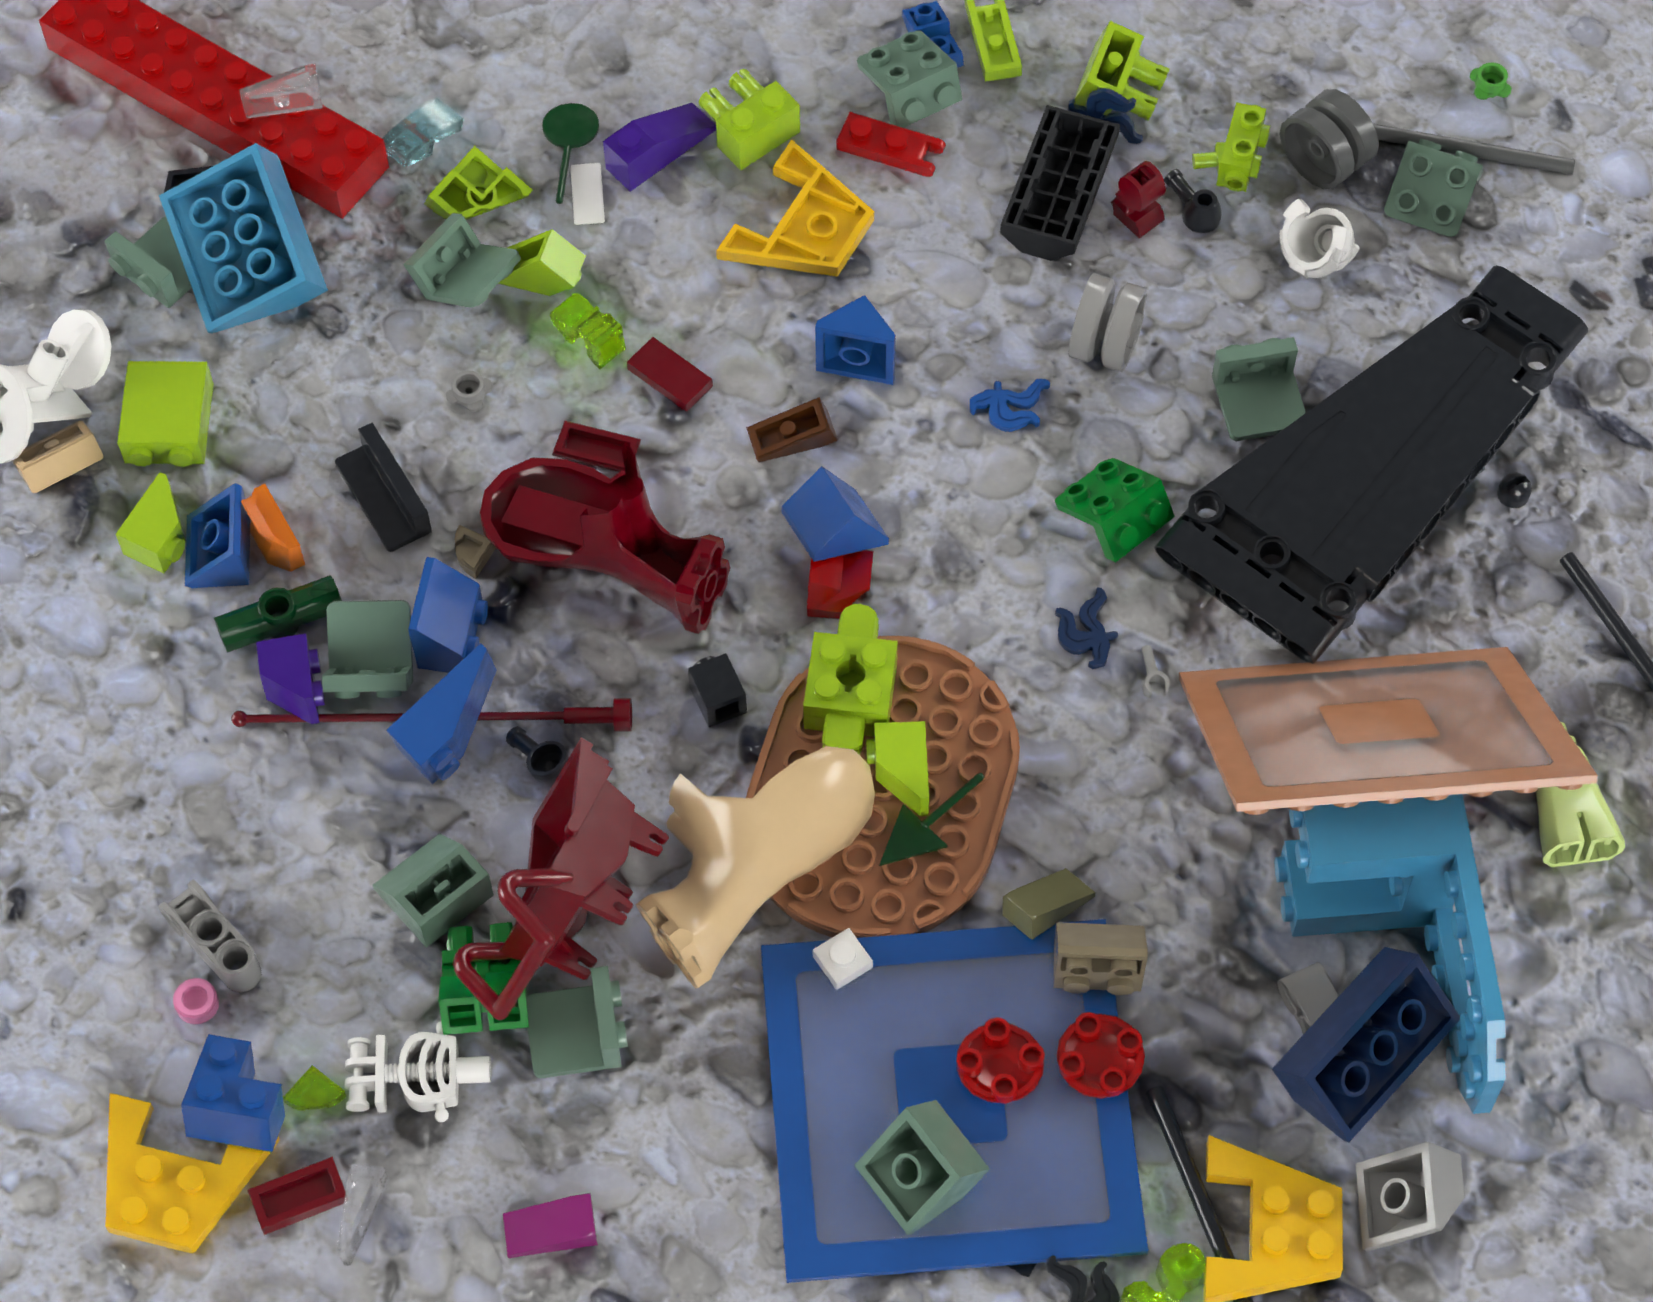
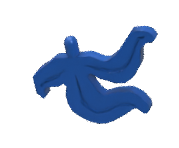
[970,379,1050,432]

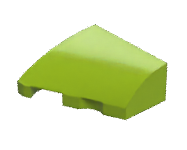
[424,146,533,220]

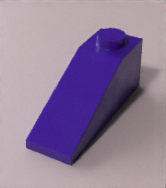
[603,103,716,192]

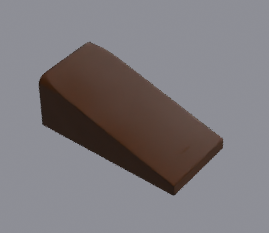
[746,397,838,463]

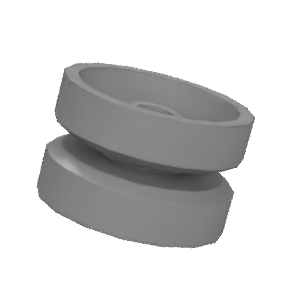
[1068,273,1147,372]

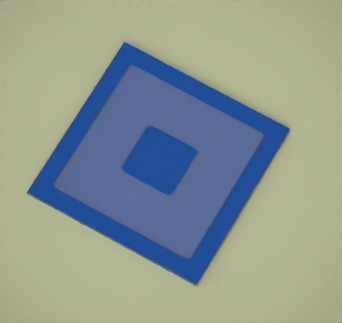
[761,919,1149,1283]

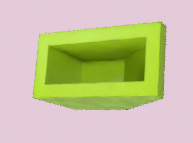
[498,229,586,296]
[115,472,186,574]
[866,721,929,817]

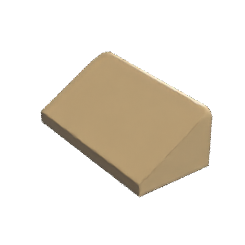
[12,421,103,493]

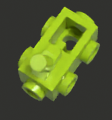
[1192,102,1271,192]

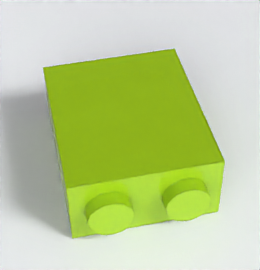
[117,361,214,467]

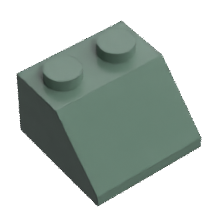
[854,1100,990,1235]

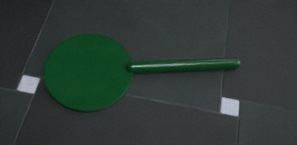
[542,103,599,204]

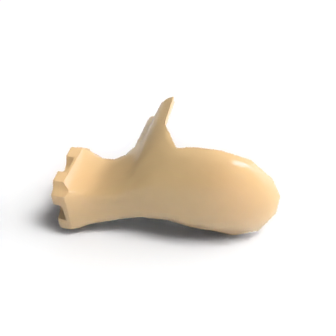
[636,746,875,989]

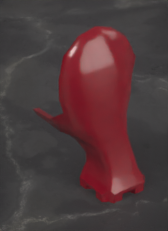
[480,442,731,634]

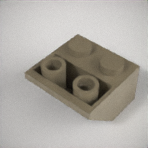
[1053,922,1148,995]

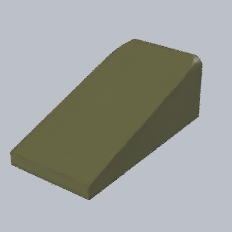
[1003,868,1095,940]

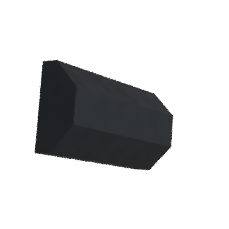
[1000,105,1120,261]

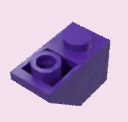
[256,633,325,725]

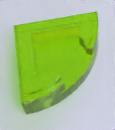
[283,1065,347,1111]

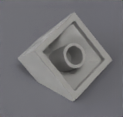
[1355,1142,1465,1252]

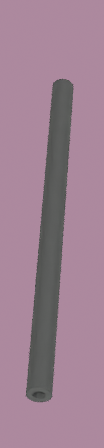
[1373,124,1575,175]

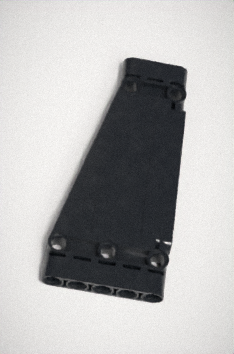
[1155,265,1588,664]

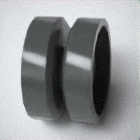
[1280,89,1379,189]

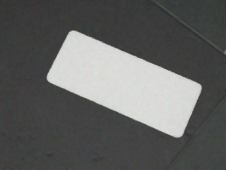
[570,163,605,225]

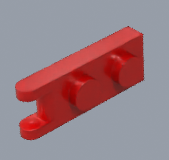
[836,112,946,177]

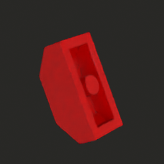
[807,550,874,619]

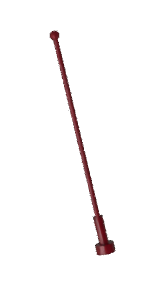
[231,698,633,732]

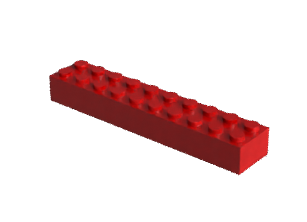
[39,0,389,219]

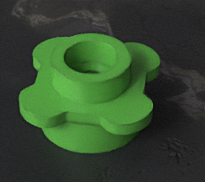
[1470,62,1512,100]

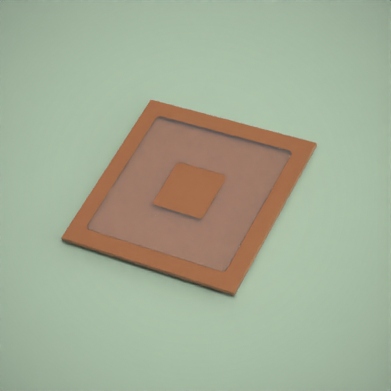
[1179,647,1597,815]

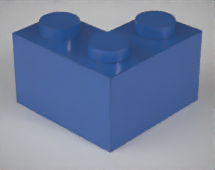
[181,1034,285,1152]

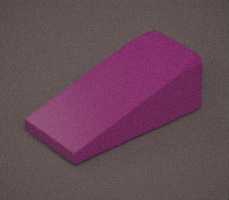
[503,1193,598,1258]

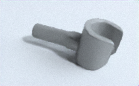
[1142,645,1170,698]

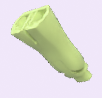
[1536,722,1625,867]

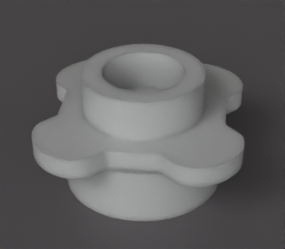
[446,371,492,412]

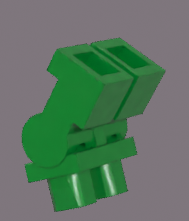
[438,922,529,1035]

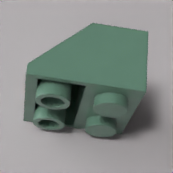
[372,834,494,948]

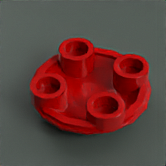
[1056,1012,1145,1099]
[956,1017,1045,1104]

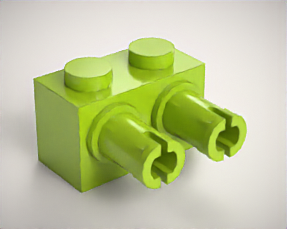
[1074,21,1169,121]
[698,68,800,171]

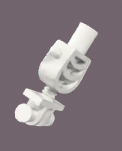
[344,1021,492,1122]

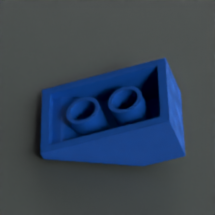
[386,644,497,785]

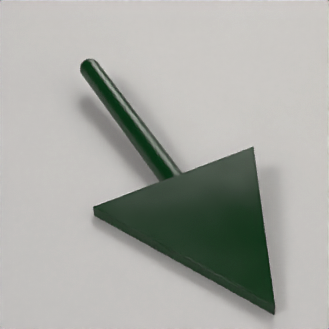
[879,773,984,866]

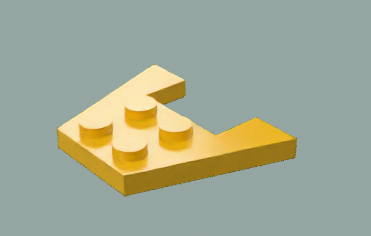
[716,139,874,277]
[105,1093,280,1254]
[1203,1135,1343,1302]

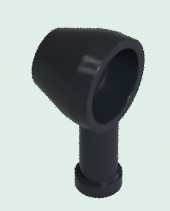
[1164,169,1222,233]
[506,726,569,788]

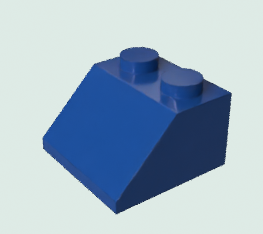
[408,557,488,673]

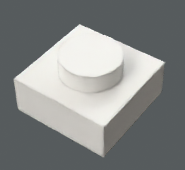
[813,928,873,990]

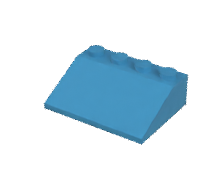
[159,143,328,334]

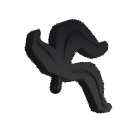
[1046,1255,1120,1302]

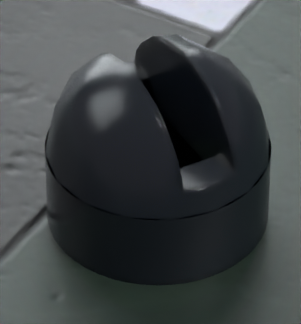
[1497,472,1532,508]

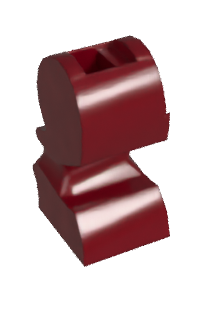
[1111,161,1166,238]

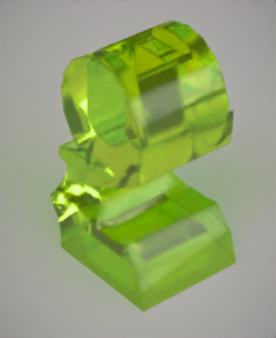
[550,293,626,369]
[1120,1243,1206,1302]

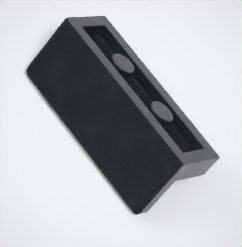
[335,422,432,552]

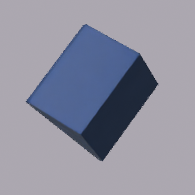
[815,295,896,385]
[781,466,889,562]
[185,483,251,588]

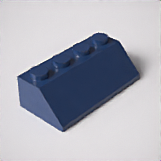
[1272,947,1460,1142]

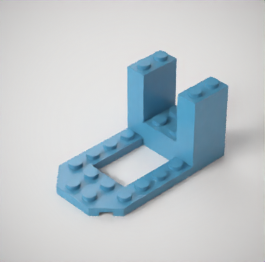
[1274,794,1506,1114]

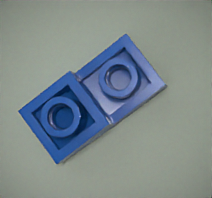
[902,1,964,68]

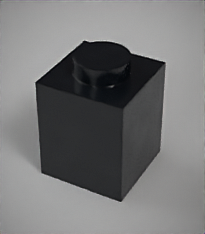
[688,653,747,728]

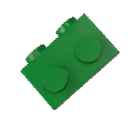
[1055,458,1175,563]

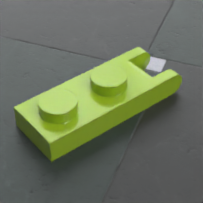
[964,0,1022,82]

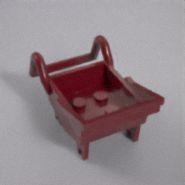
[453,737,669,1020]

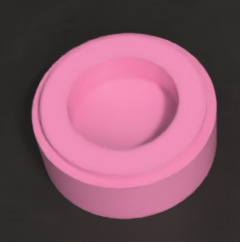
[173,978,219,1024]

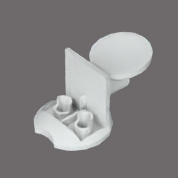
[0,309,111,464]

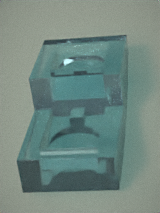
[382,98,464,168]

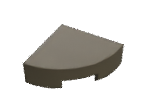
[454,525,496,579]

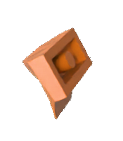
[241,484,306,572]

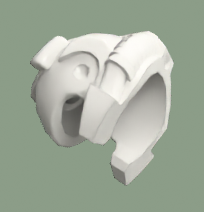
[1279,198,1359,279]

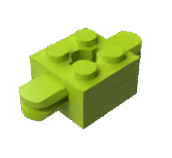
[803,604,898,755]

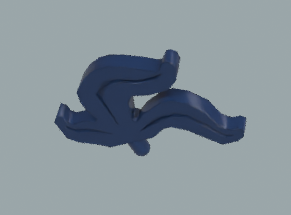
[1068,88,1143,144]
[1055,587,1118,669]

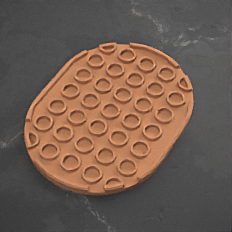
[746,636,1020,938]

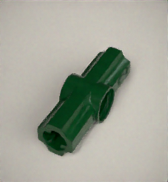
[214,575,342,653]

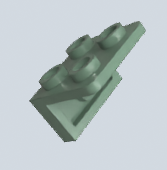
[857,31,963,128]
[1384,138,1484,237]
[403,213,521,308]
[105,217,192,308]
[1212,337,1306,441]
[322,600,414,699]
[527,966,628,1078]

